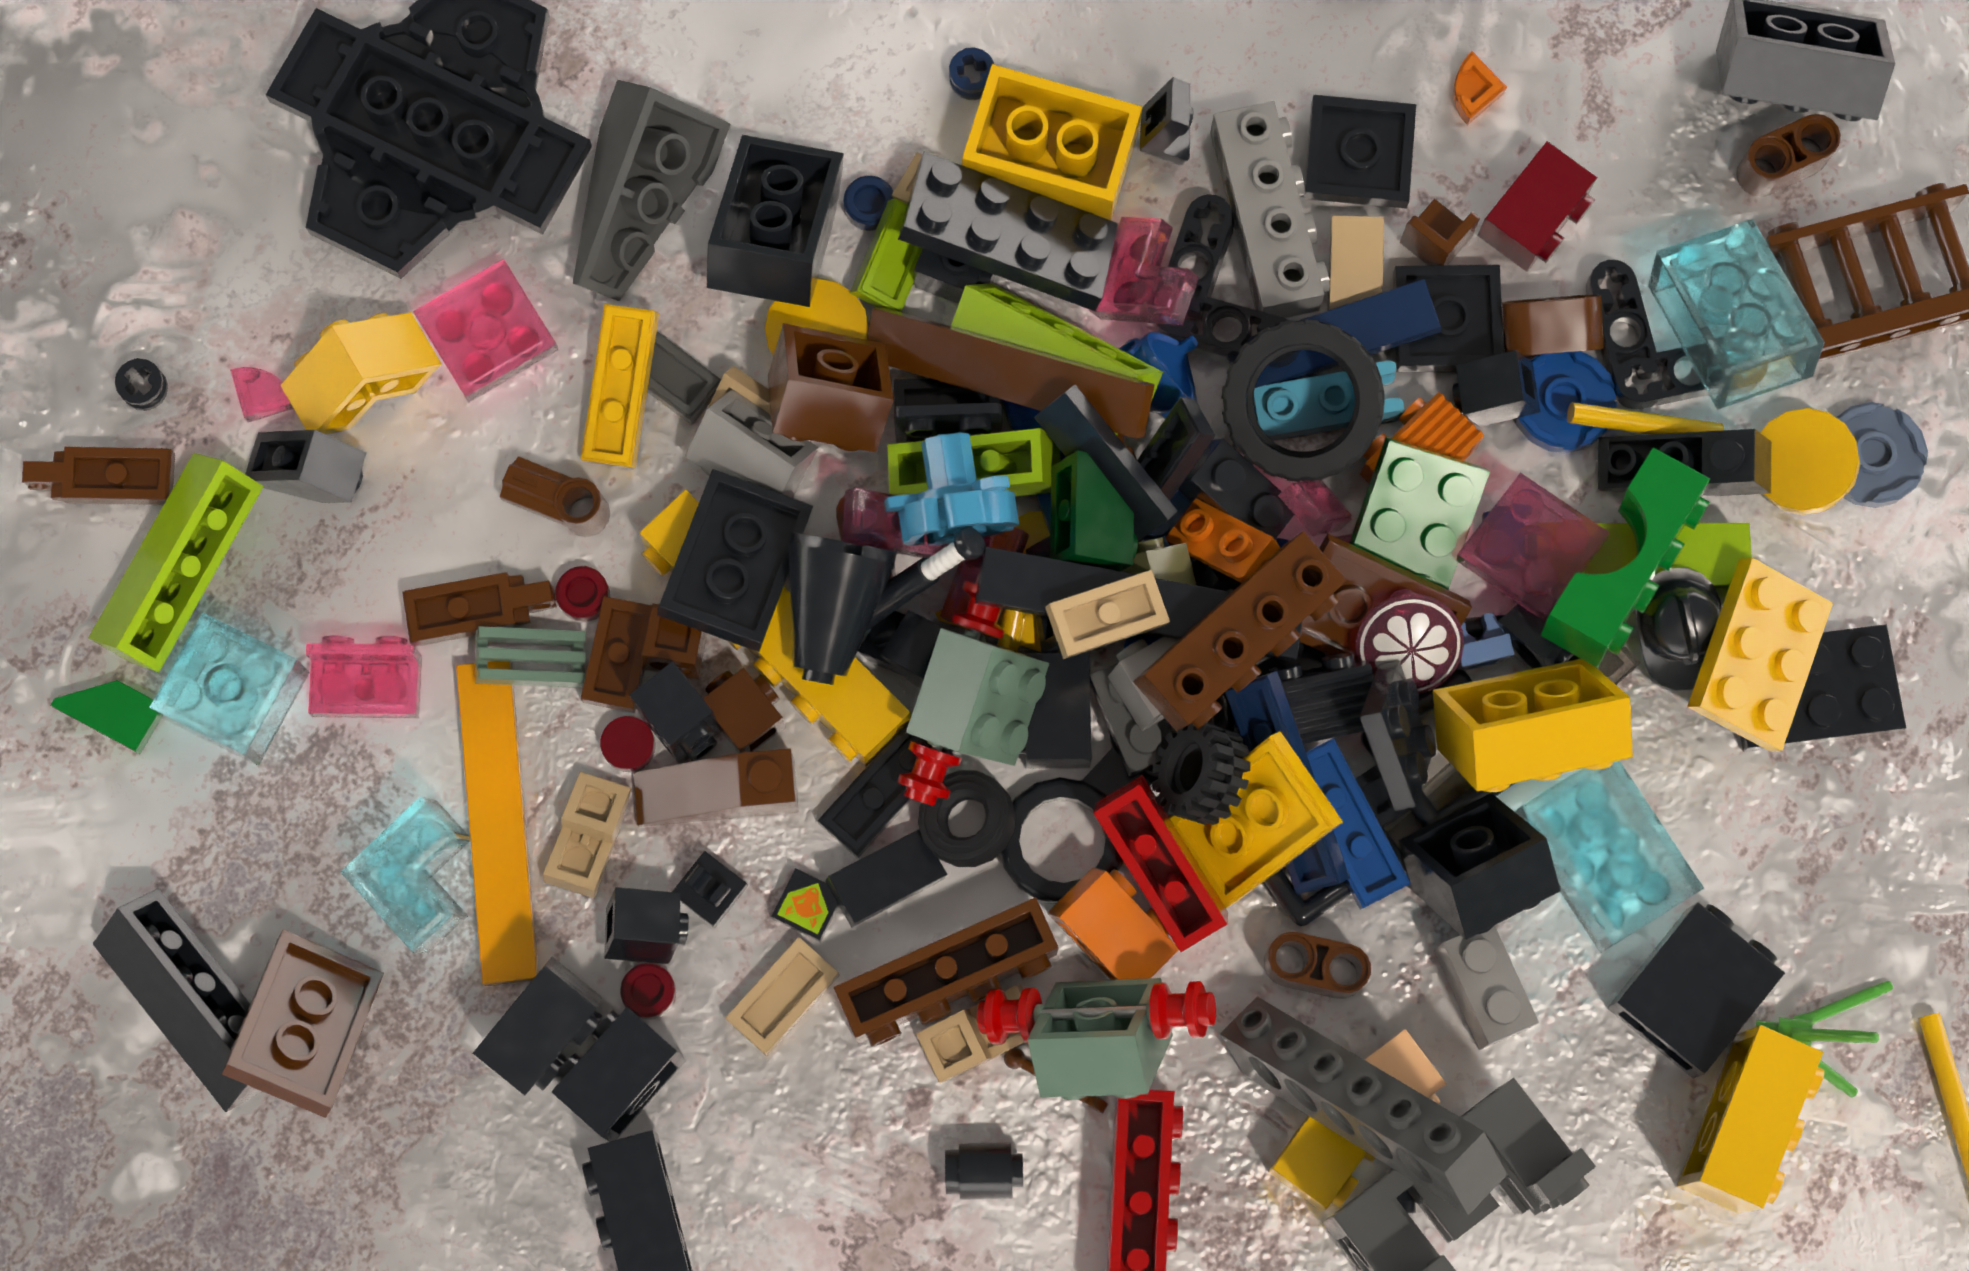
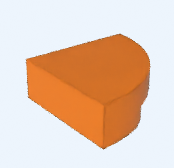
[1453,51,1507,126]

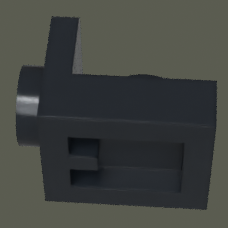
[1140,77,1194,166]

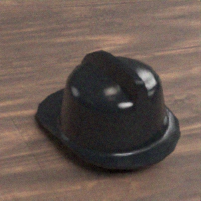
[1636,567,1722,691]

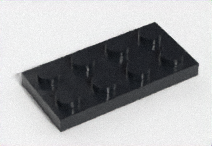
[898,151,1118,311]

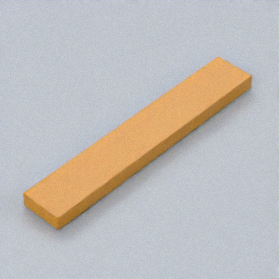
[456,661,539,986]

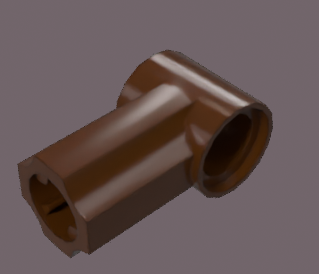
[499,456,610,537]

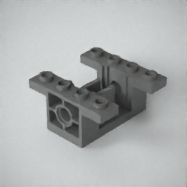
[1322,1078,1596,1271]

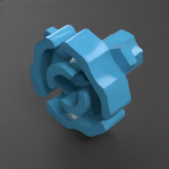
[884,433,1019,546]

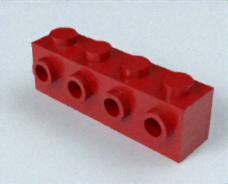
[1107,1090,1183,1271]

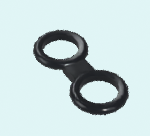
[1000,692,1235,904]

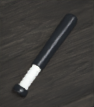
[866,527,985,631]

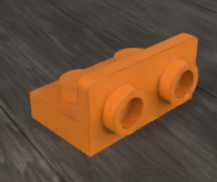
[1166,498,1280,583]

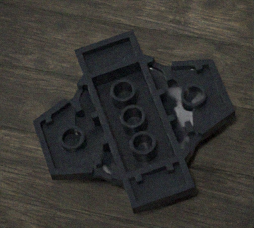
[265,0,592,279]

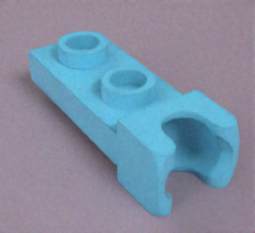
[1253,361,1404,441]

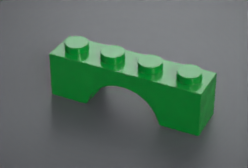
[1541,447,1710,668]

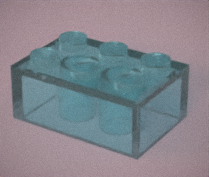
[1648,219,1825,410]
[1515,761,1704,954]

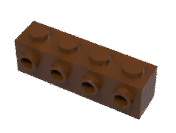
[1133,531,1347,731]
[834,897,1059,1047]

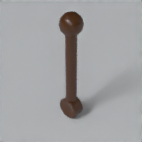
[1004,1047,1108,1114]

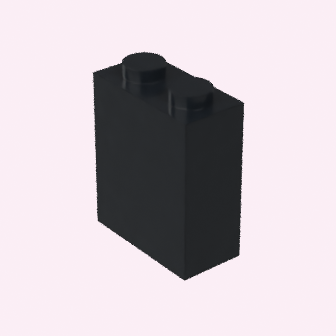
[1607,902,1785,1079]

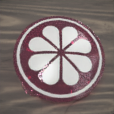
[1354,589,1464,694]

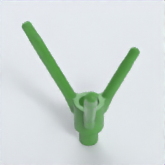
[1756,981,1893,1097]

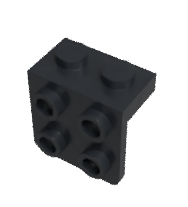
[894,378,1002,444]

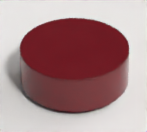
[555,566,610,622]
[600,716,656,772]
[620,963,676,1019]

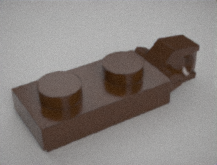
[22,447,175,505]
[402,572,557,647]

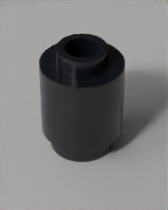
[945,1143,1023,1200]

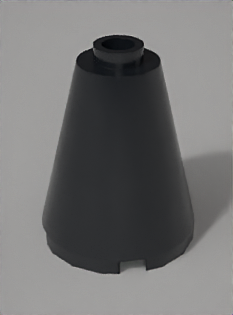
[789,533,897,685]

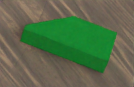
[50,680,168,755]

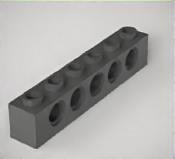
[1220,996,1507,1216]

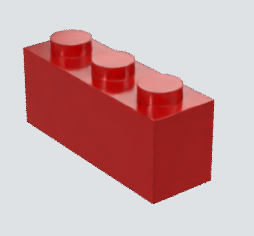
[1093,775,1228,952]

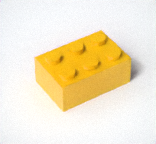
[962,64,1142,220]
[1433,659,1633,792]
[1676,1025,1824,1214]

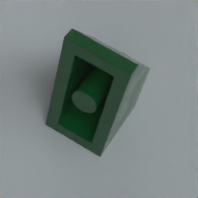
[1050,450,1138,572]

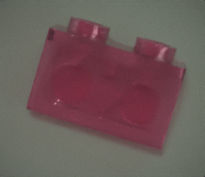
[306,635,422,718]

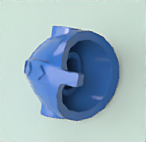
[1119,332,1198,419]

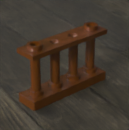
[1755,183,1969,368]

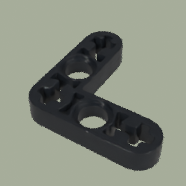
[1153,194,1300,368]
[1586,260,1765,409]

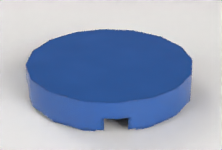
[1514,351,1617,453]

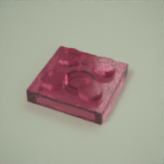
[413,259,559,403]
[1456,472,1609,621]

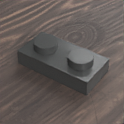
[1090,664,1171,777]

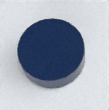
[843,176,894,231]

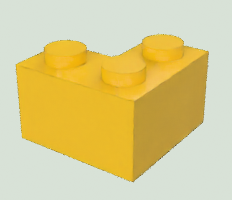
[280,312,441,434]

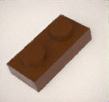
[581,596,652,713]

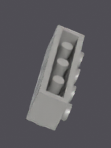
[1210,101,1330,318]

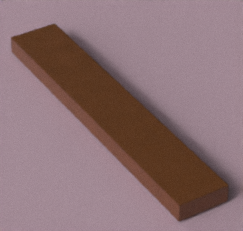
[867,307,1155,439]

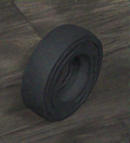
[918,770,1016,867]

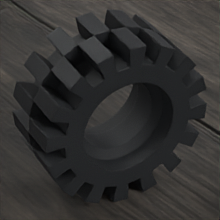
[1152,722,1250,825]

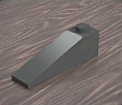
[573,80,731,301]

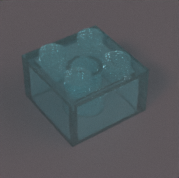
[149,612,310,766]

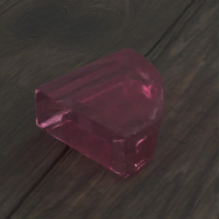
[230,367,294,423]

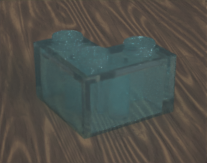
[340,796,472,953]

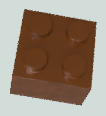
[768,323,894,453]

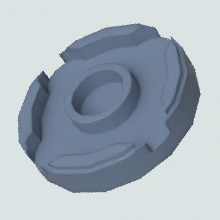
[1836,402,1928,508]

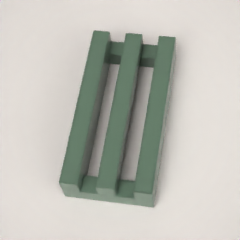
[475,626,586,688]

